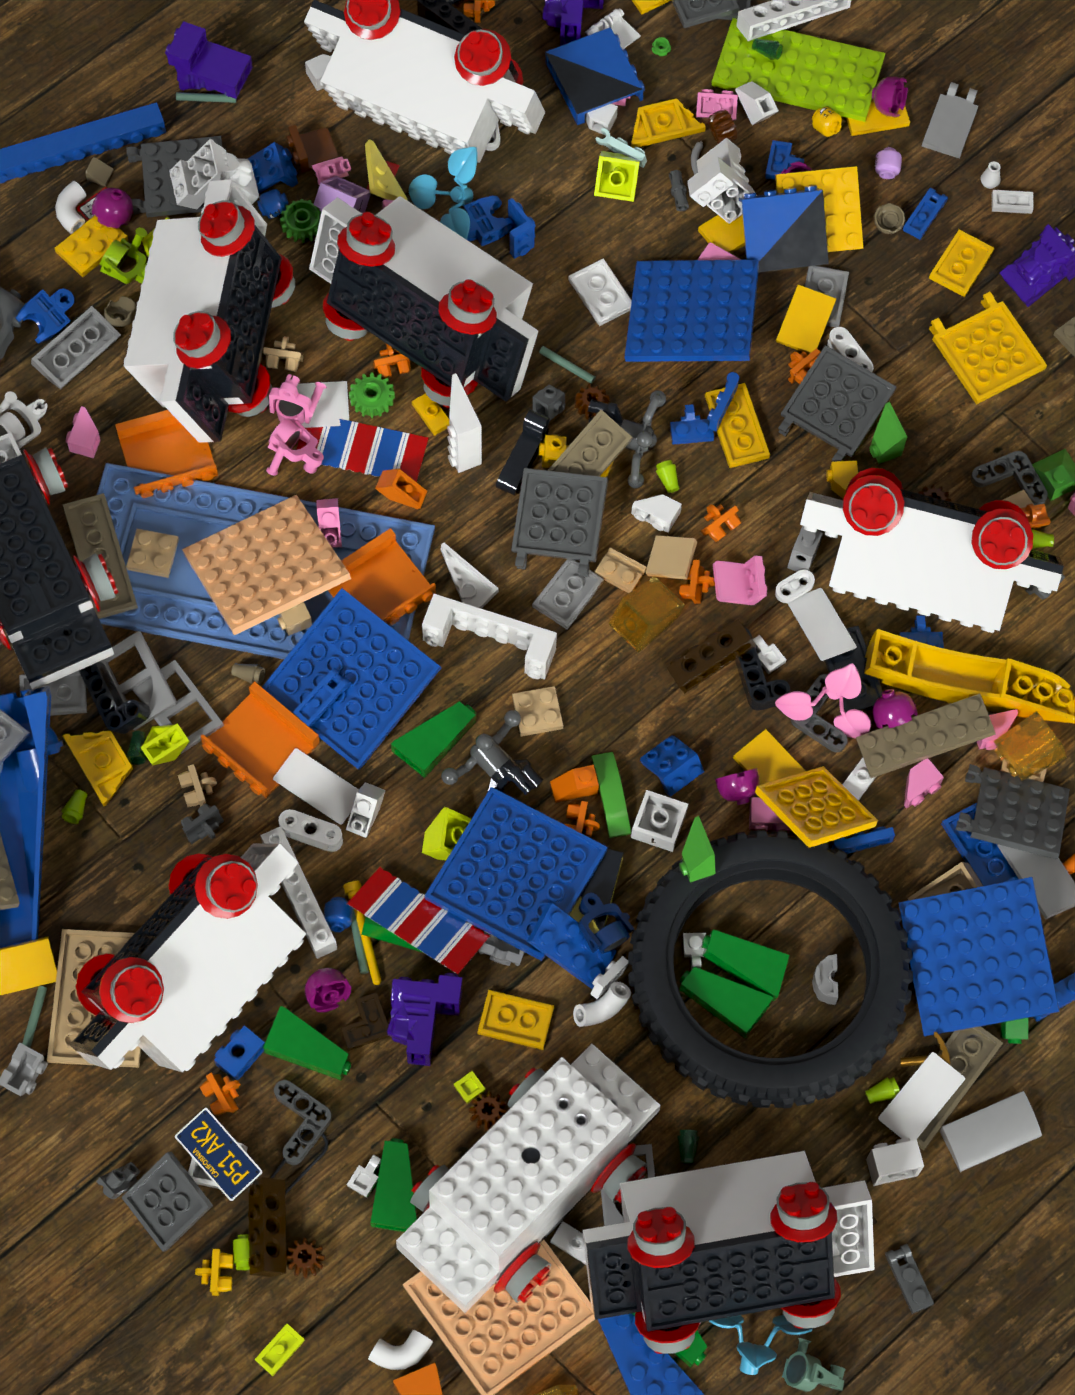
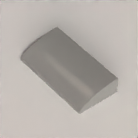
[31,306,121,389]
[997,845,1075,919]
[940,1091,1042,1172]

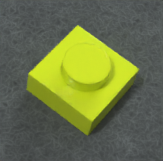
[454,1071,486,1104]

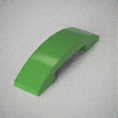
[591,752,631,838]

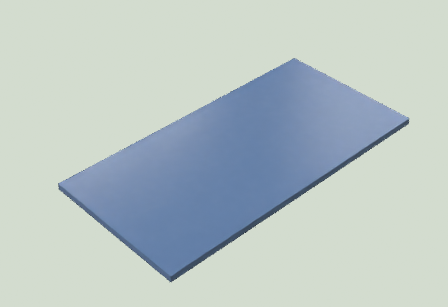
[76,463,435,659]

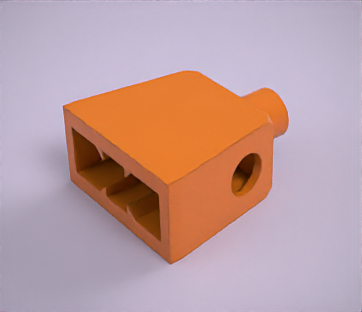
[393,1363,442,1395]

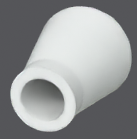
[981,162,1001,189]

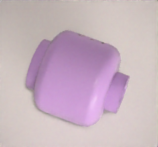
[875,147,902,179]

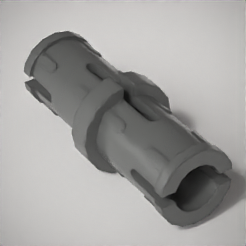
[669,170,689,211]

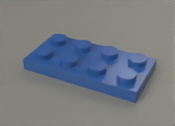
[941,803,1019,886]
[527,903,616,989]

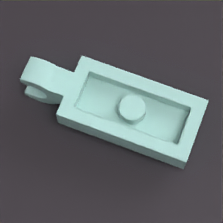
[596,128,647,168]

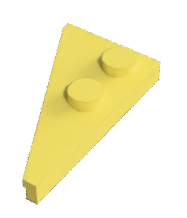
[365,139,408,201]

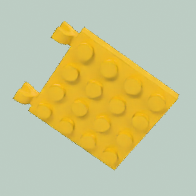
[929,292,1047,405]

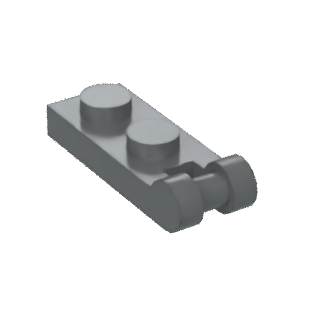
[885,1244,934,1314]

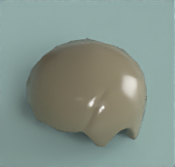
[874,203,905,234]
[104,296,136,327]

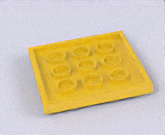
[775,166,863,252]
[755,766,878,848]

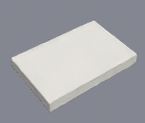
[568,258,632,326]

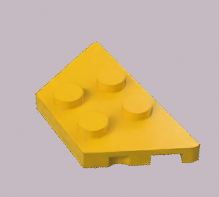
[631,99,706,148]
[63,731,133,806]

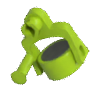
[100,227,147,284]

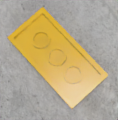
[705,383,770,468]

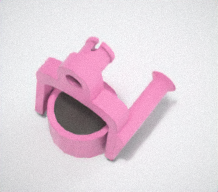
[269,374,327,424]
[266,418,324,476]

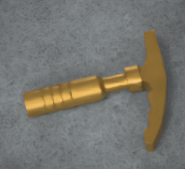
[901,1031,951,1067]

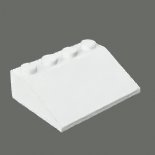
[447,374,482,473]

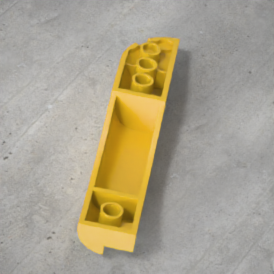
[864,629,1075,723]

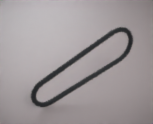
[270,1130,328,1195]

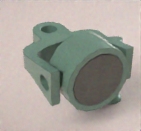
[782,1338,846,1392]

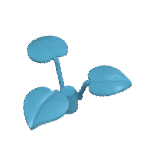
[409,147,477,240]
[709,1315,813,1375]

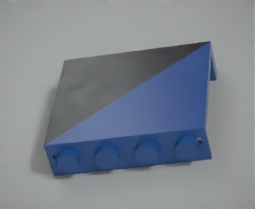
[545,27,645,125]
[739,185,829,272]

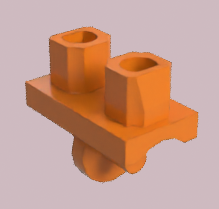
[464,0,495,23]
[373,344,411,379]
[788,348,821,384]
[701,504,741,542]
[1021,504,1051,529]
[679,560,715,604]
[564,801,600,837]
[200,1072,241,1116]

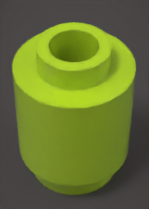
[233,1234,250,1270]

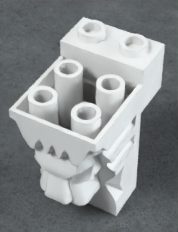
[688,138,757,224]
[169,139,259,209]

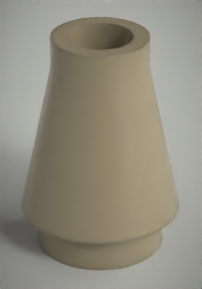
[231,663,266,684]

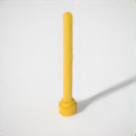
[343,881,381,985]

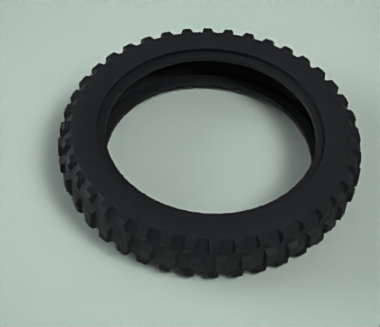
[628,830,913,1108]

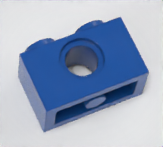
[214,1025,265,1080]

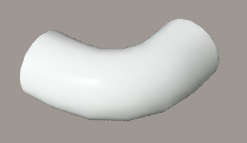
[55,181,86,234]
[573,982,631,1027]
[368,1330,433,1370]

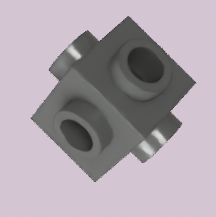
[533,385,565,420]

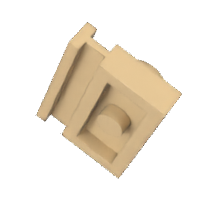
[595,548,647,595]

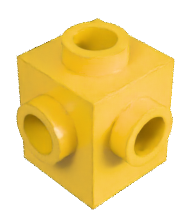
[539,434,569,468]

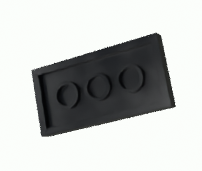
[824,626,883,712]

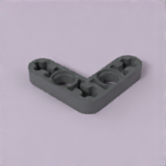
[971,451,1048,505]
[791,674,847,753]
[274,1080,332,1165]

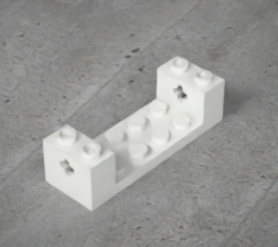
[422,594,557,680]

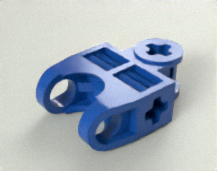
[464,196,514,247]
[15,289,74,344]

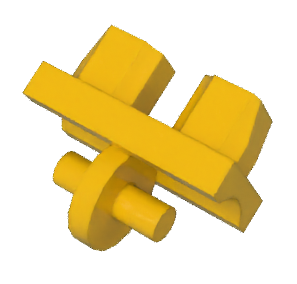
[195,1249,234,1296]

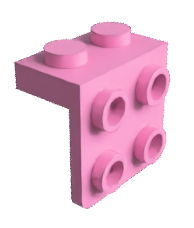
[713,556,767,605]

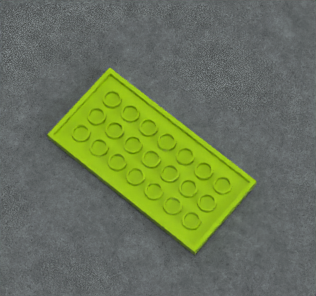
[712,18,885,122]

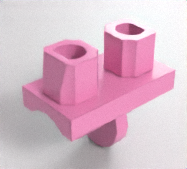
[312,157,351,185]

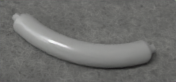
[691,141,703,175]

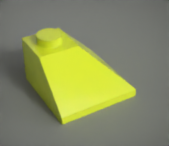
[594,151,640,202]
[422,807,471,861]

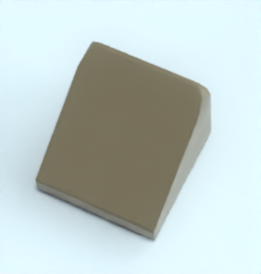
[85,157,114,186]

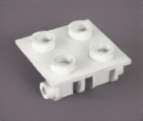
[585,8,641,49]

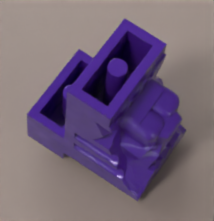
[542,0,604,46]
[165,21,253,99]
[1000,224,1075,307]
[387,973,462,1066]

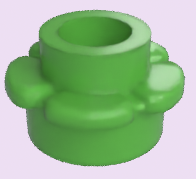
[652,37,671,56]

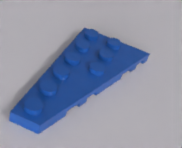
[597,1313,704,1395]

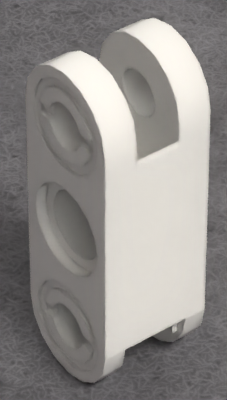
[827,327,873,372]
[278,809,343,852]

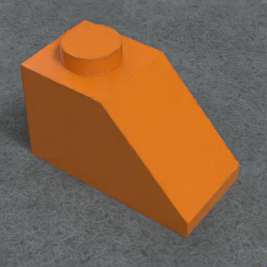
[375,468,427,509]
[550,765,599,803]

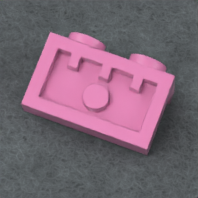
[696,89,738,120]

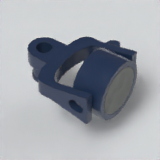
[579,893,634,954]

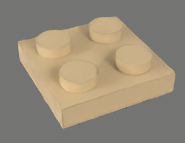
[126,529,179,578]
[512,686,563,736]

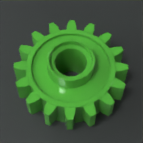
[280,199,322,243]
[349,372,395,418]

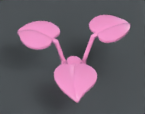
[775,663,871,738]

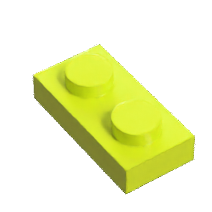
[255,1324,305,1377]

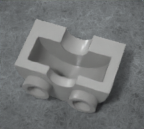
[478,931,524,966]
[812,954,838,1005]
[0,1043,48,1096]

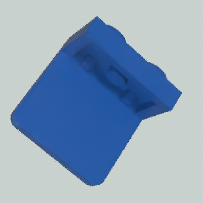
[248,142,298,193]
[508,198,536,259]
[640,736,704,797]

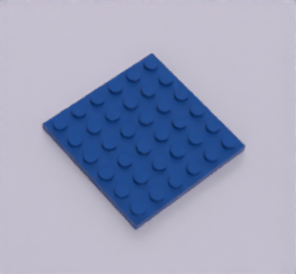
[625,260,759,362]
[262,588,442,770]
[424,787,608,961]
[899,877,1060,1036]

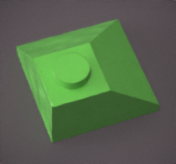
[869,402,907,464]
[1032,449,1075,501]
[679,816,715,882]

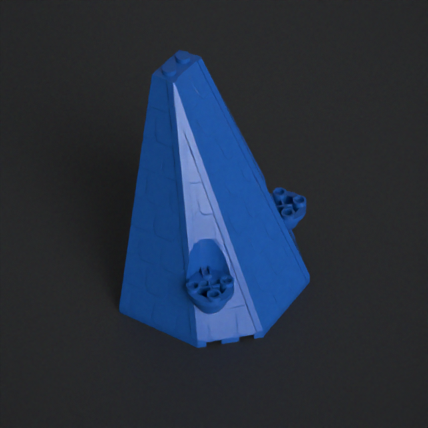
[0,686,64,948]

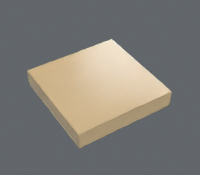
[646,536,697,579]

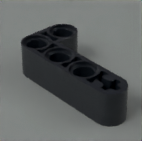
[496,410,550,496]
[730,627,790,710]
[79,661,150,734]

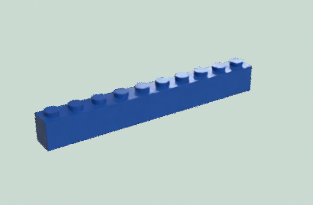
[0,102,166,184]

